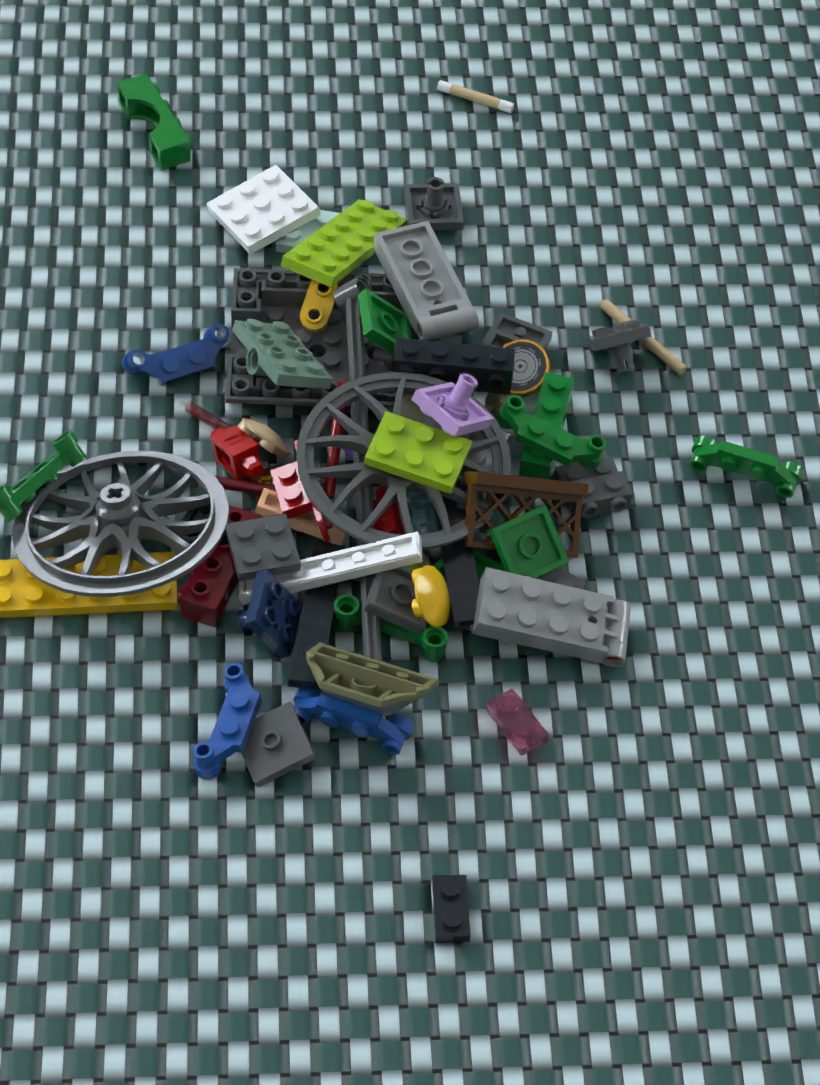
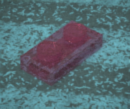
[485,688,549,756]

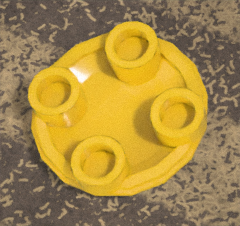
[412,565,451,627]

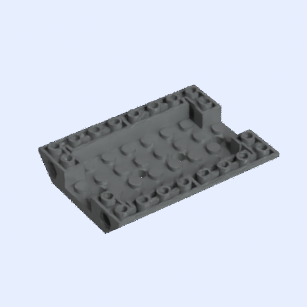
[225,268,463,409]

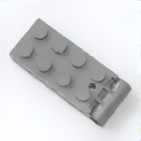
[374,221,479,341]
[473,567,631,667]

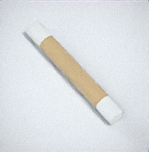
[437,80,514,113]

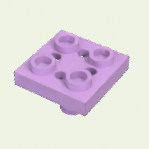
[411,373,494,437]

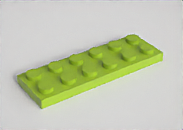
[281,199,407,288]

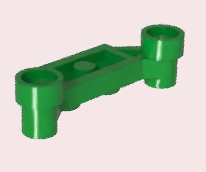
[496,395,606,469]
[0,430,87,522]
[690,436,804,498]
[334,594,448,662]

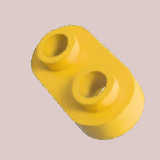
[300,280,338,332]

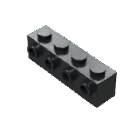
[393,338,515,395]

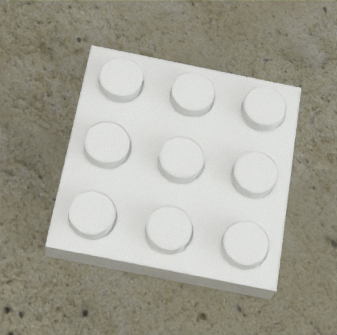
[206,165,321,255]

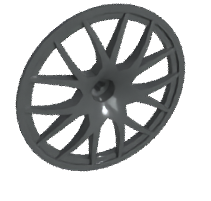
[296,372,511,550]
[12,451,229,597]

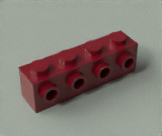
[177,505,262,628]

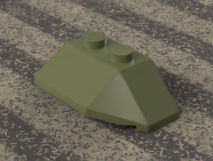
[306,643,439,716]

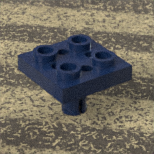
[237,569,302,659]

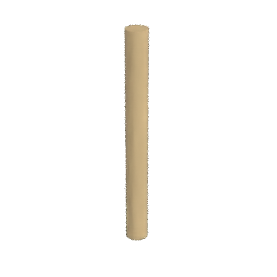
[600,299,687,375]

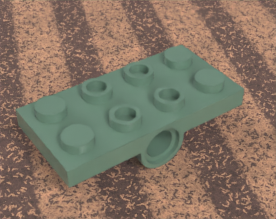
[232,319,332,389]

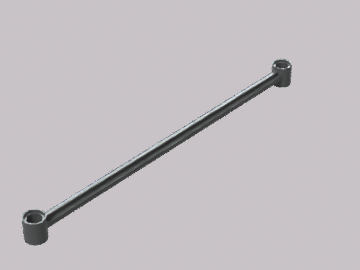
[334,276,386,663]

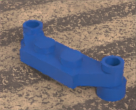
[122,324,229,385]
[193,663,262,780]
[293,688,414,755]

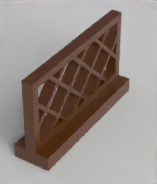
[463,471,588,558]

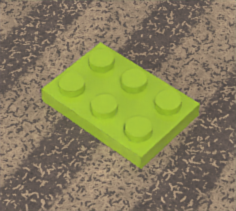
[364,411,472,494]

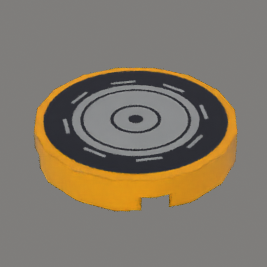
[502,339,550,397]

